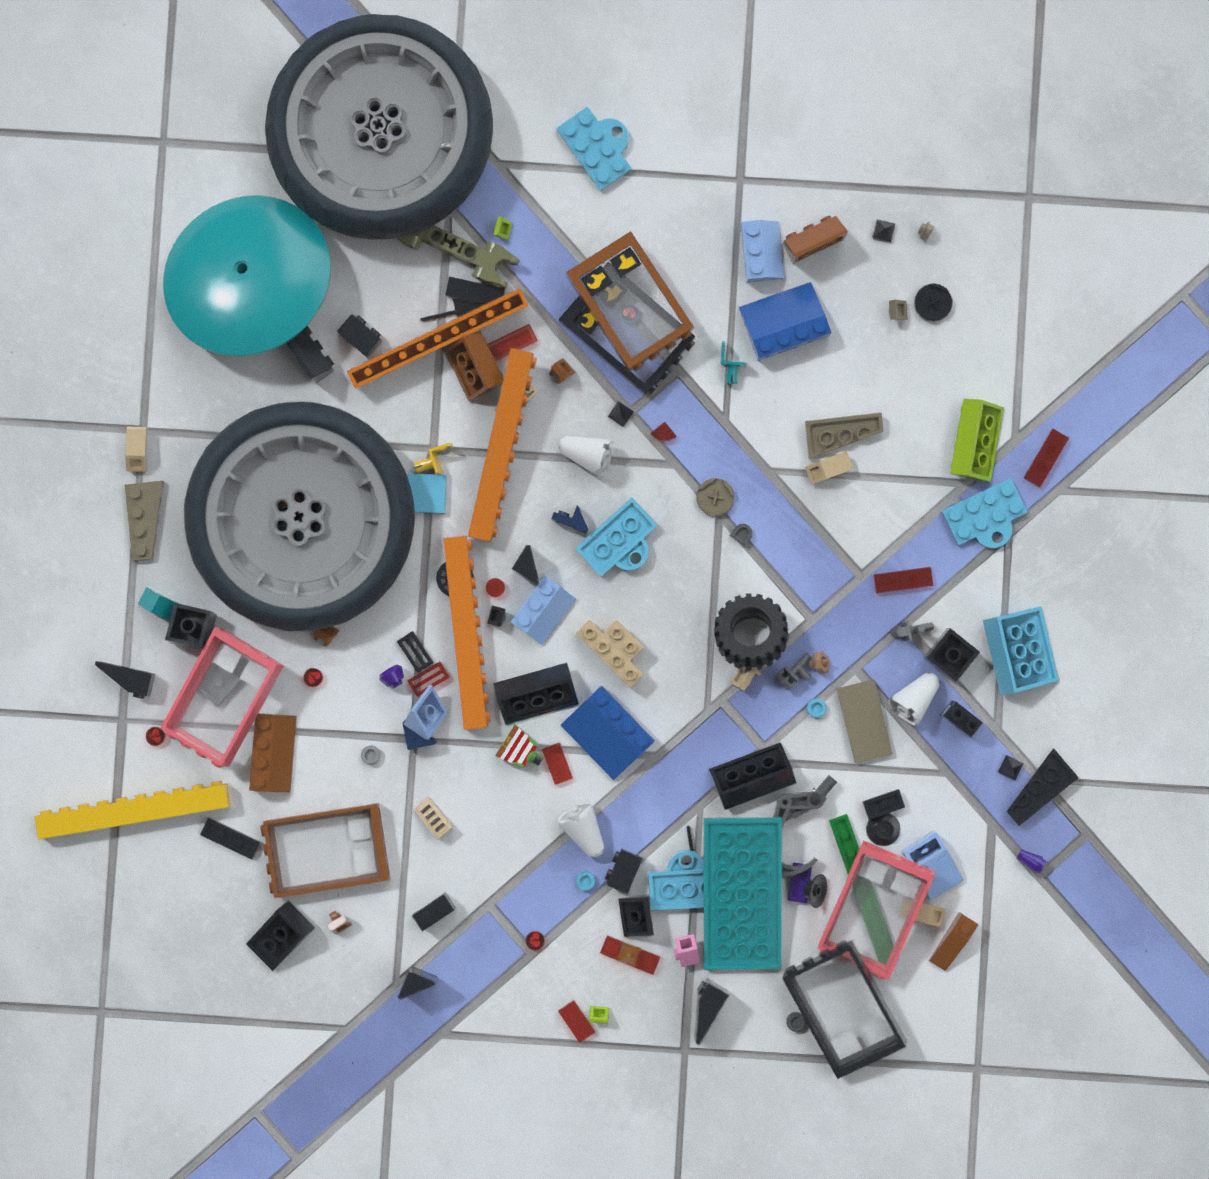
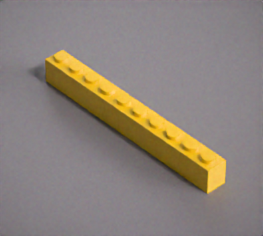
[34,781,231,839]

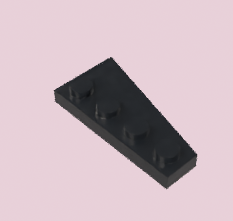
[1006,748,1079,826]

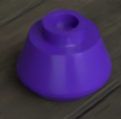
[379,664,404,689]

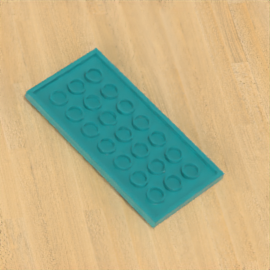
[704,817,782,970]

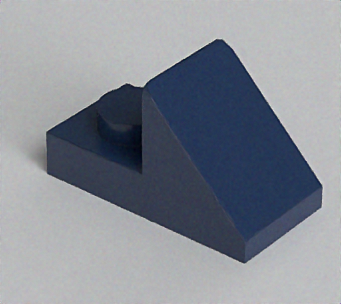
[551,505,588,534]

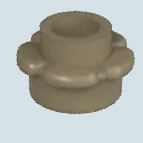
[918,222,934,240]

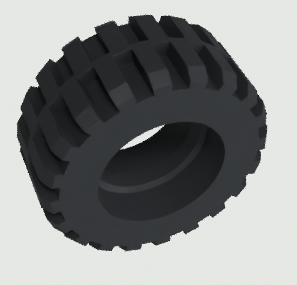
[714,593,788,671]

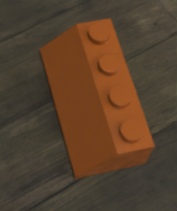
[249,713,297,792]

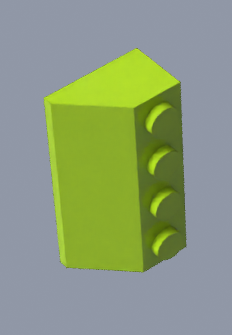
[950,398,1004,482]

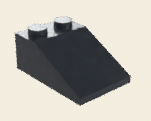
[246,900,315,971]
[694,978,729,1045]

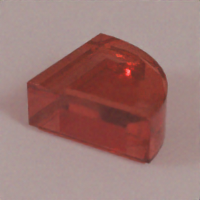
[650,422,677,441]

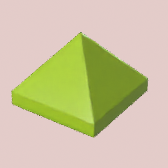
[493,216,513,241]
[589,1006,609,1024]

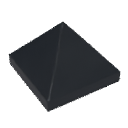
[872,219,896,242]
[607,401,634,427]
[487,605,506,627]
[998,755,1024,780]

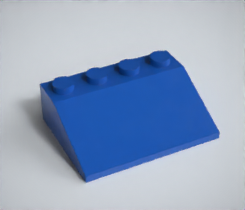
[739,282,832,361]
[560,685,655,780]

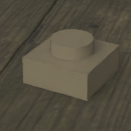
[889,300,908,321]

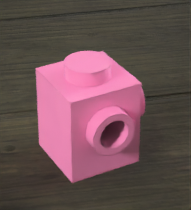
[673,934,700,967]

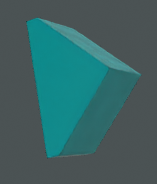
[138,587,179,621]

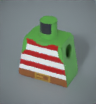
[495,724,544,768]

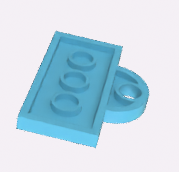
[556,106,631,192]
[941,478,1028,548]
[575,497,658,577]
[648,850,704,911]

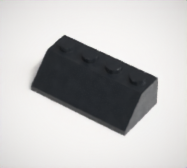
[286,326,335,384]
[493,663,579,725]
[709,742,797,810]

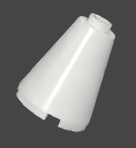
[558,435,614,477]
[888,673,940,726]
[558,802,604,858]

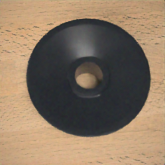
[866,813,901,846]
[804,874,827,908]

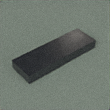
[445,276,505,304]
[200,817,261,859]

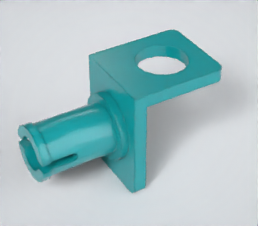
[720,341,747,384]

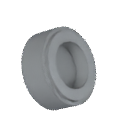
[361,745,381,765]

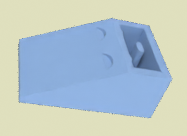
[901,831,964,900]

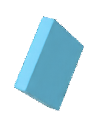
[408,473,447,513]

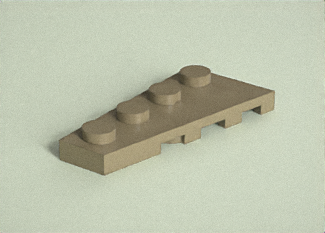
[805,412,884,459]
[125,480,164,561]

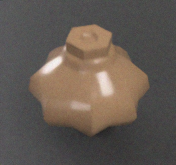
[809,651,830,674]

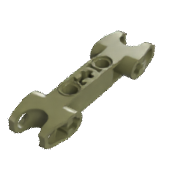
[397,226,520,289]

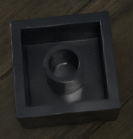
[165,603,217,650]
[923,628,980,682]

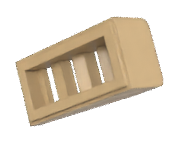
[414,797,453,840]

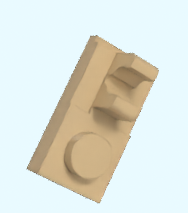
[730,664,767,691]

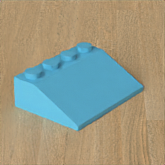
[983,606,1059,695]

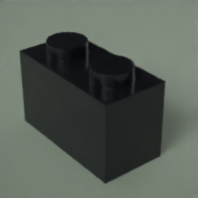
[337,314,382,359]
[605,848,643,894]
[412,892,456,932]

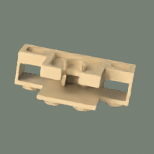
[576,620,644,688]

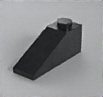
[95,661,155,699]

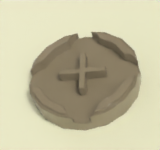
[696,478,734,516]

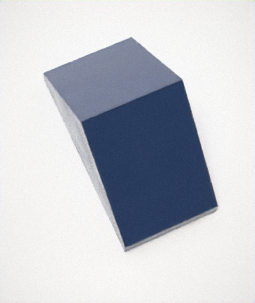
[402,720,438,750]

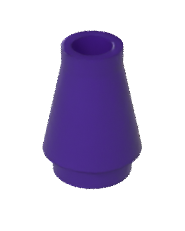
[1016,849,1046,874]

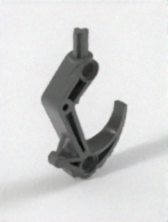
[773,775,837,879]

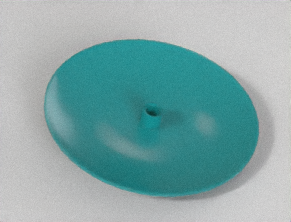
[163,195,331,356]

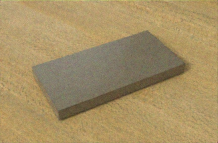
[836,679,893,763]

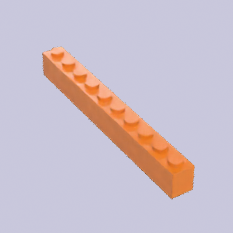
[346,288,529,389]
[468,348,537,541]
[443,536,491,730]

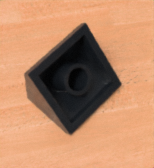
[512,545,539,584]
[618,894,654,937]
[398,966,438,1000]

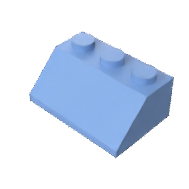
[740,220,784,283]
[511,576,576,645]

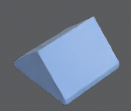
[403,685,448,740]

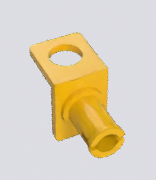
[414,443,453,475]

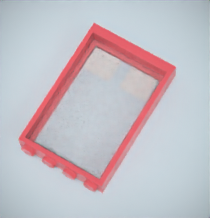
[160,627,284,768]
[817,840,935,980]

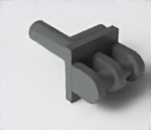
[891,621,934,641]
[774,653,812,691]

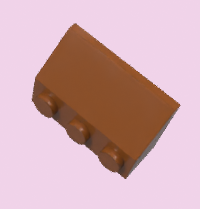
[783,215,848,264]
[444,330,504,402]

